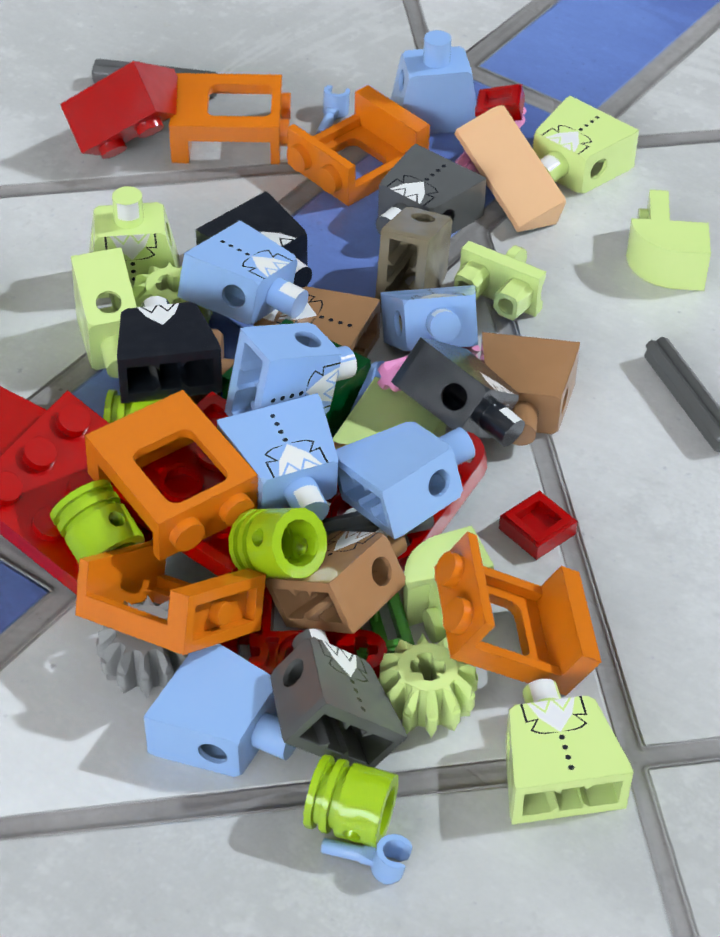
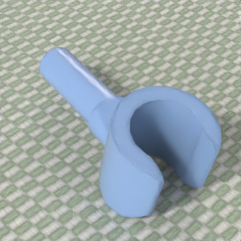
[316,85,350,134]
[321,834,412,885]

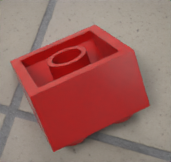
[60,61,178,159]

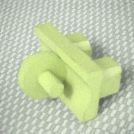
[454,241,546,321]

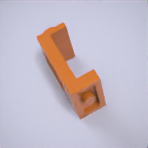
[169,73,291,165]
[287,85,430,206]
[85,390,258,561]
[434,532,602,696]
[75,540,266,655]

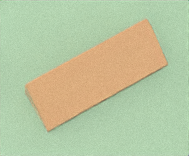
[455,105,566,232]

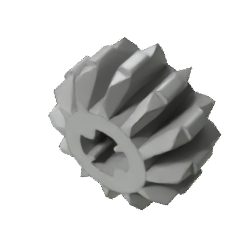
[96,595,189,698]

